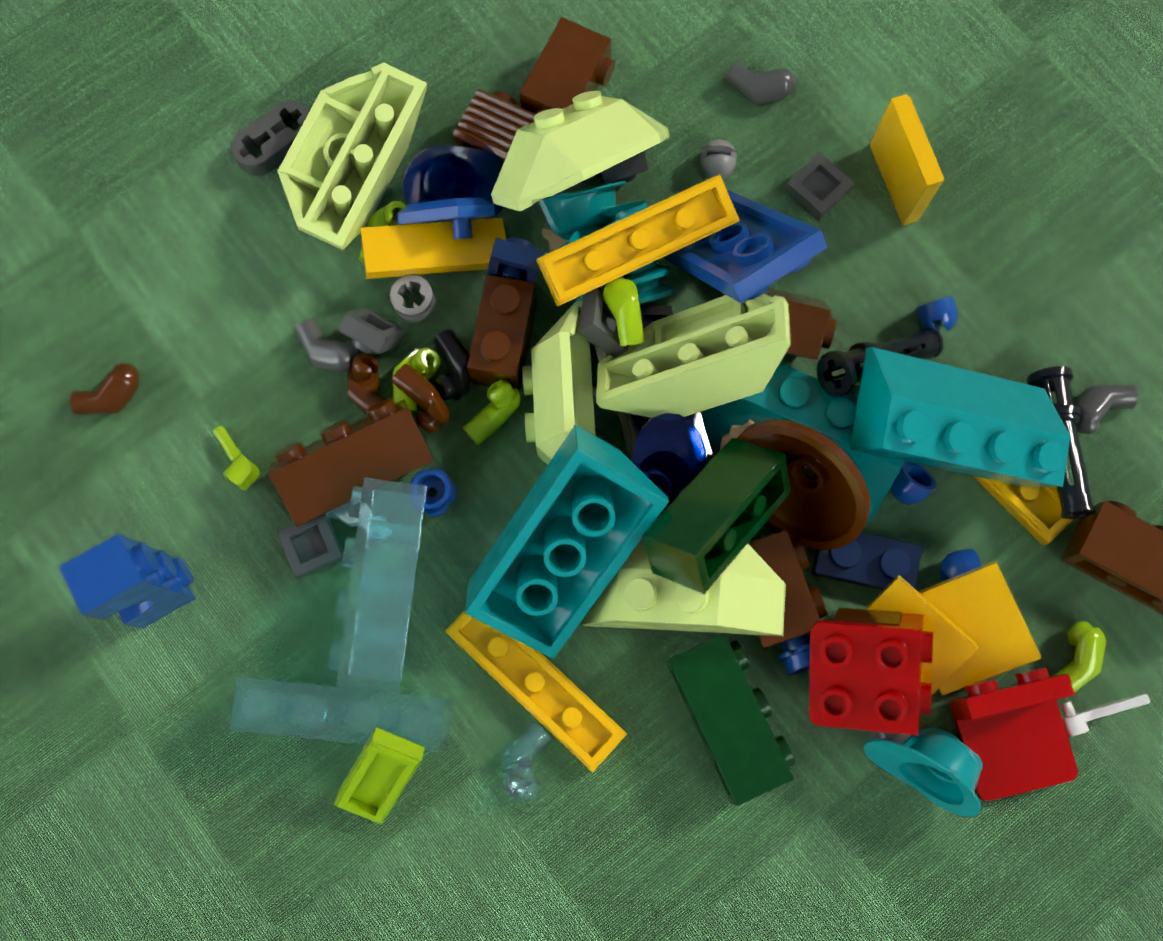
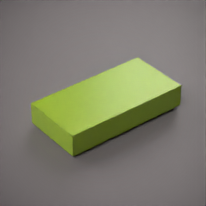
[334,727,425,824]

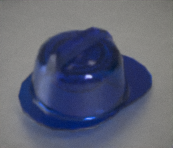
[403,145,504,220]
[631,413,706,519]

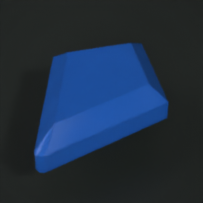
[397,198,495,240]

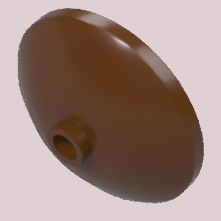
[736,419,871,550]

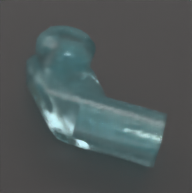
[502,721,551,803]

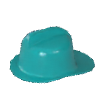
[538,181,626,240]
[863,728,982,817]

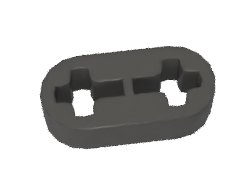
[231,100,309,176]

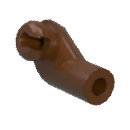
[347,353,386,415]
[70,363,139,415]
[391,364,450,433]

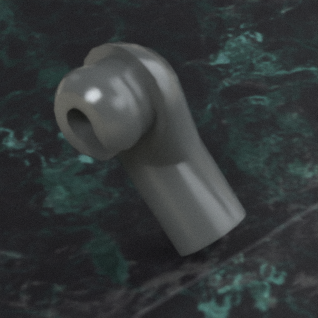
[724,61,796,105]
[294,319,361,372]
[1074,385,1138,434]

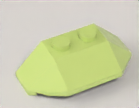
[278,62,427,250]
[491,91,670,211]
[596,294,791,421]
[522,300,595,465]
[582,538,786,636]

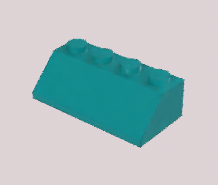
[850,347,1071,487]
[701,362,904,524]
[465,424,669,659]

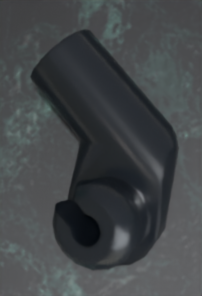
[433,329,471,401]

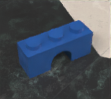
[58,533,196,629]

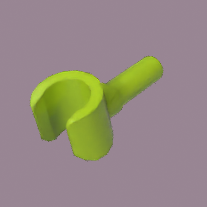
[213,426,260,491]

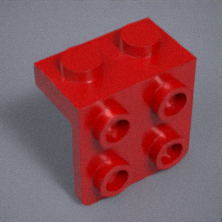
[809,613,934,735]
[948,667,1078,801]

